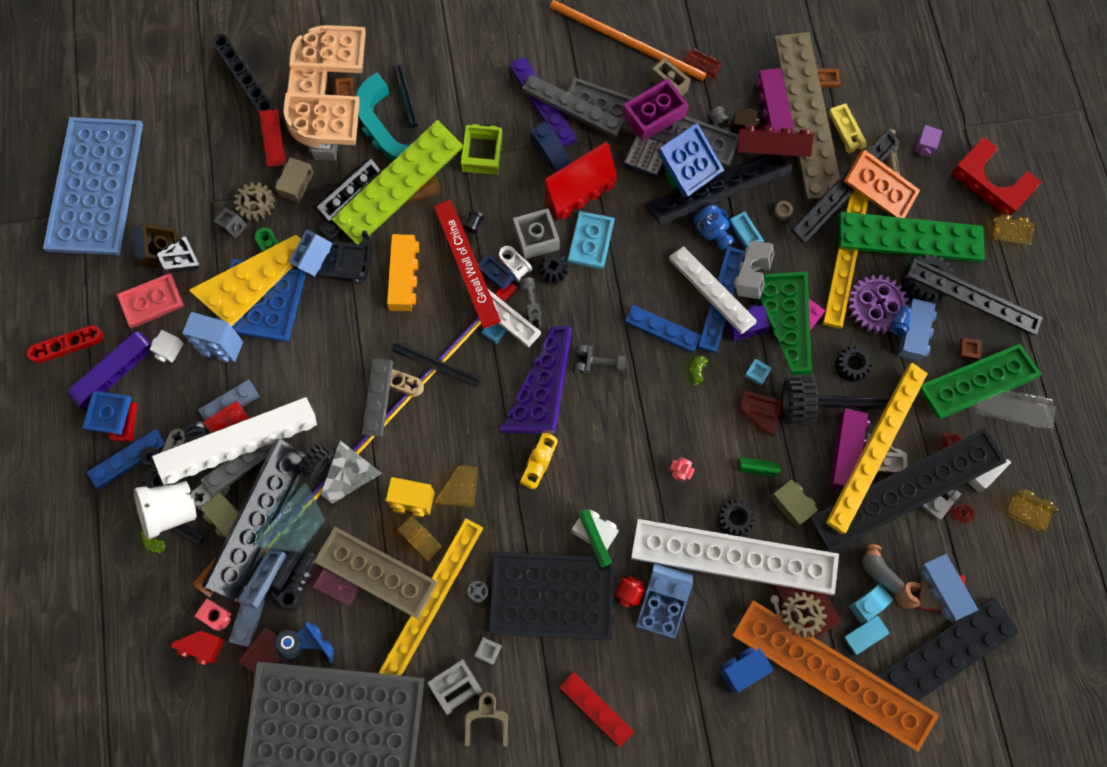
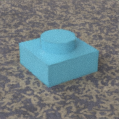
[745,359,772,386]

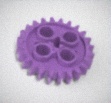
[847,275,910,334]

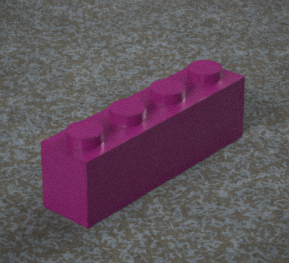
[755,68,794,131]
[829,409,870,490]

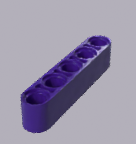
[67,331,151,409]

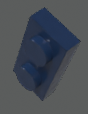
[478,254,516,291]

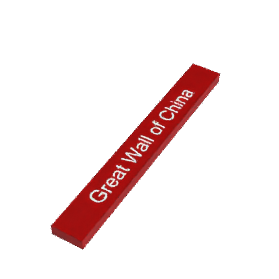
[434,200,501,329]

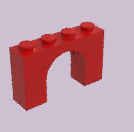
[951,137,1042,219]

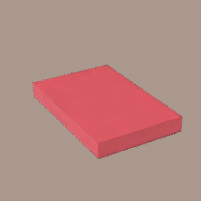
[117,273,185,329]

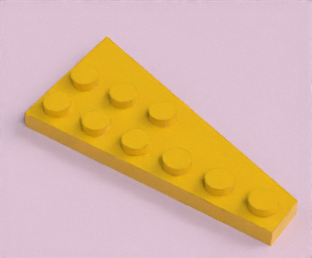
[189,235,301,327]

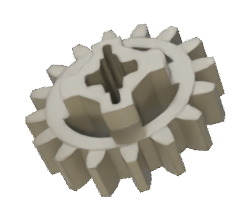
[234,182,275,222]
[780,592,827,638]

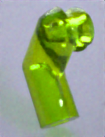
[690,356,708,384]
[140,531,166,553]

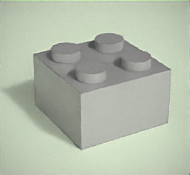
[513,208,560,259]

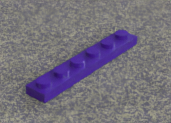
[509,57,577,148]

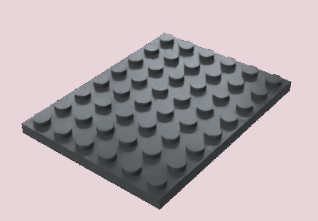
[242,661,424,767]

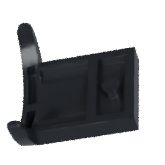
[319,230,371,284]

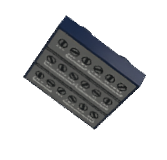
[623,135,665,178]

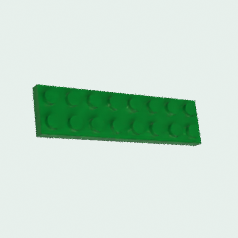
[838,212,985,262]

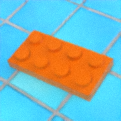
[843,150,920,218]

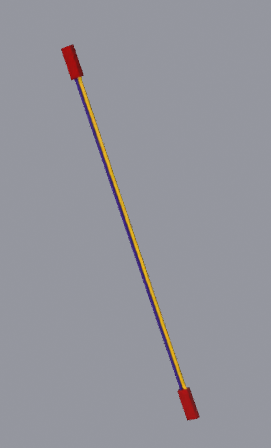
[260,282,517,559]

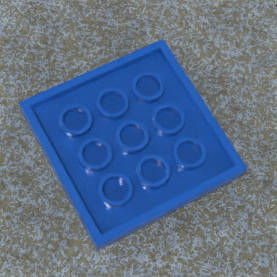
[216,259,306,342]

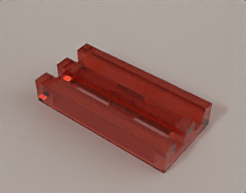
[684,48,723,79]

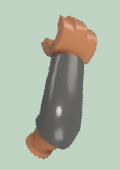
[861,544,921,609]

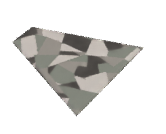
[321,441,382,504]

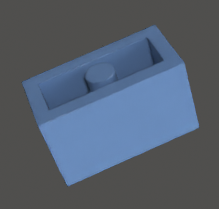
[289,229,333,276]

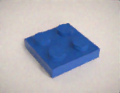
[82,391,132,435]

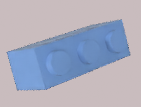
[898,298,937,362]
[920,554,978,622]

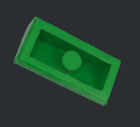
[738,457,781,477]

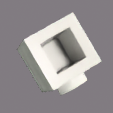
[150,330,184,363]

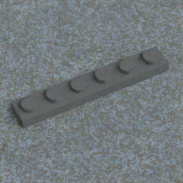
[522,75,625,139]

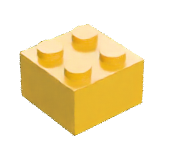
[386,477,435,517]

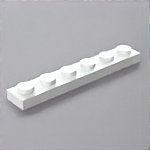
[669,247,756,334]

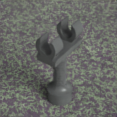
[520,278,542,329]
[575,345,626,374]

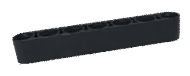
[212,34,285,132]

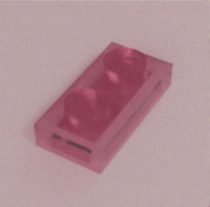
[314,569,360,606]

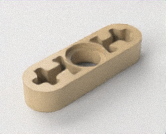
[390,369,424,397]

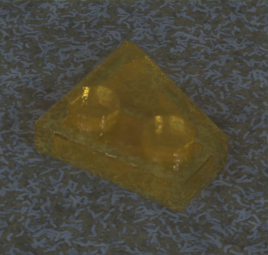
[436,466,478,507]

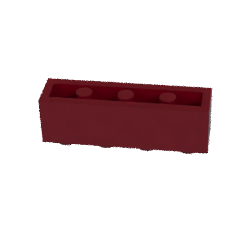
[738,125,815,157]

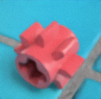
[669,457,695,482]

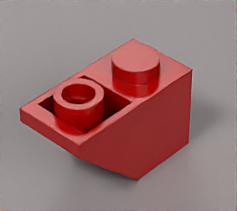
[171,631,225,665]

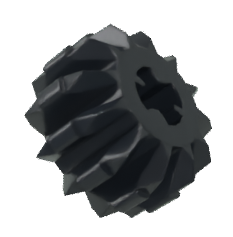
[538,253,569,285]
[183,421,208,443]

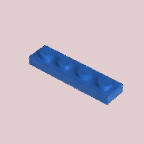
[625,305,702,354]
[87,429,166,489]

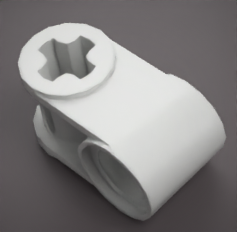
[499,246,532,282]

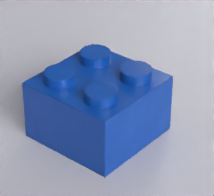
[718,647,774,693]

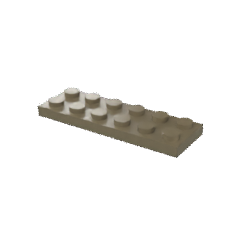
[314,527,438,619]

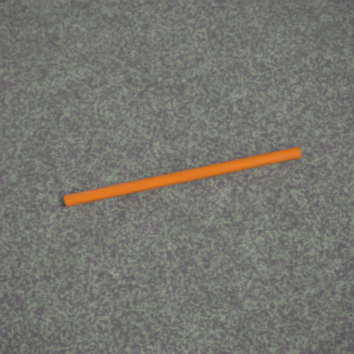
[550,0,706,82]

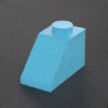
[849,584,893,623]

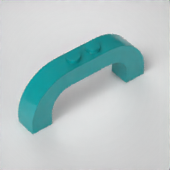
[356,73,410,162]

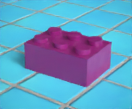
[622,78,689,142]

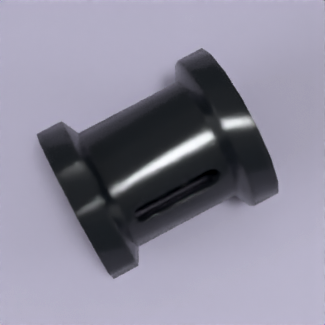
[463,210,485,234]

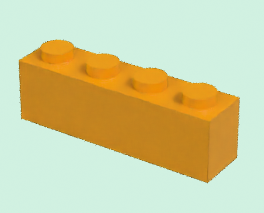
[387,234,419,311]

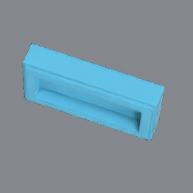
[728,211,764,249]
[843,616,890,655]

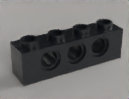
[312,159,382,221]

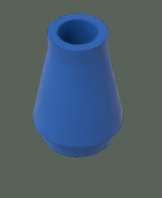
[890,306,912,335]

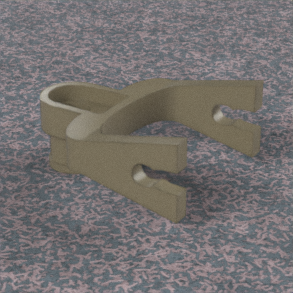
[465,692,508,747]

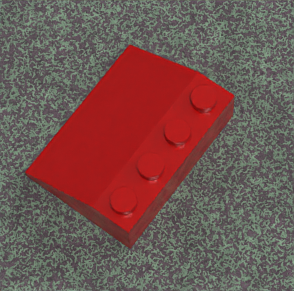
[545,142,617,221]

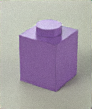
[914,125,942,157]

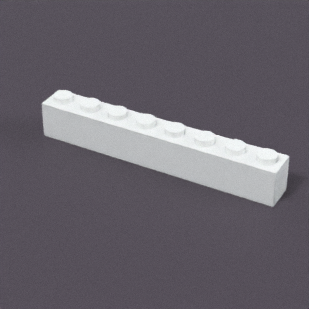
[152,397,317,485]

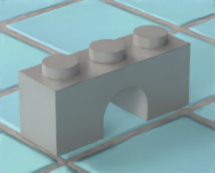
[734,241,774,299]

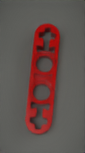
[27,325,104,364]

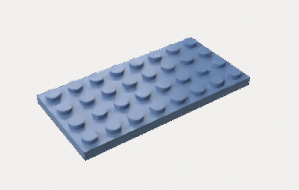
[43,117,143,255]

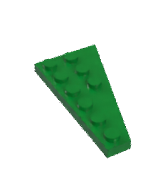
[760,271,812,375]

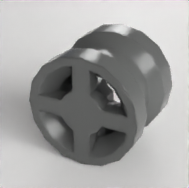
[707,106,730,128]
[467,581,488,603]

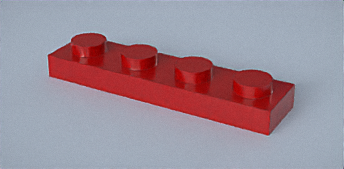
[559,672,634,747]

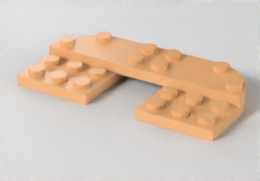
[284,25,366,148]

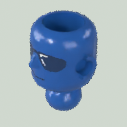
[694,204,734,250]

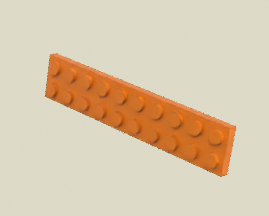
[732,600,939,752]

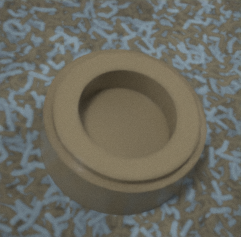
[774,201,793,220]

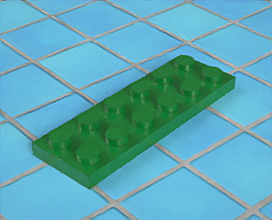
[919,344,1041,420]

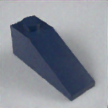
[530,121,572,173]

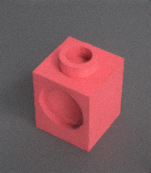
[195,599,232,631]

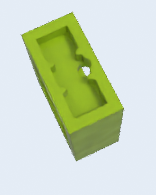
[461,124,503,175]

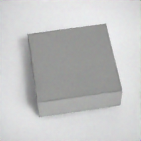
[475,637,502,665]

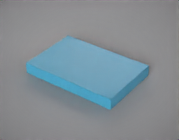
[567,211,615,270]

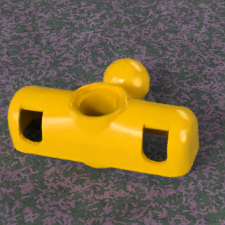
[520,433,558,489]

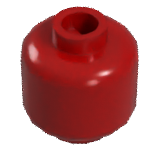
[615,576,645,608]

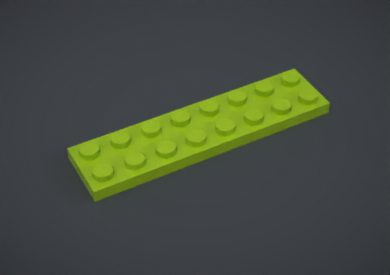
[332,120,463,245]

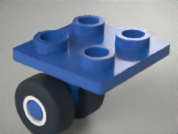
[275,621,334,663]

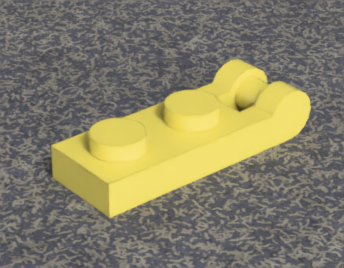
[828,103,867,154]

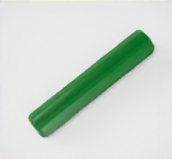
[578,509,612,567]

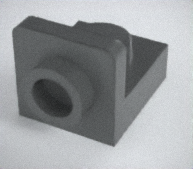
[213,208,247,238]

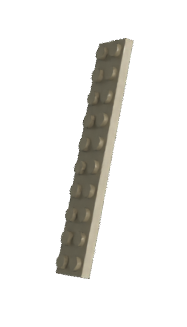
[774,32,840,202]

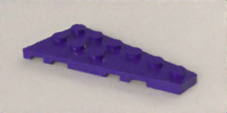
[499,326,572,433]

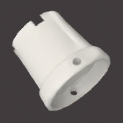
[134,481,196,539]

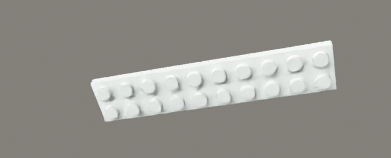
[631,519,839,595]

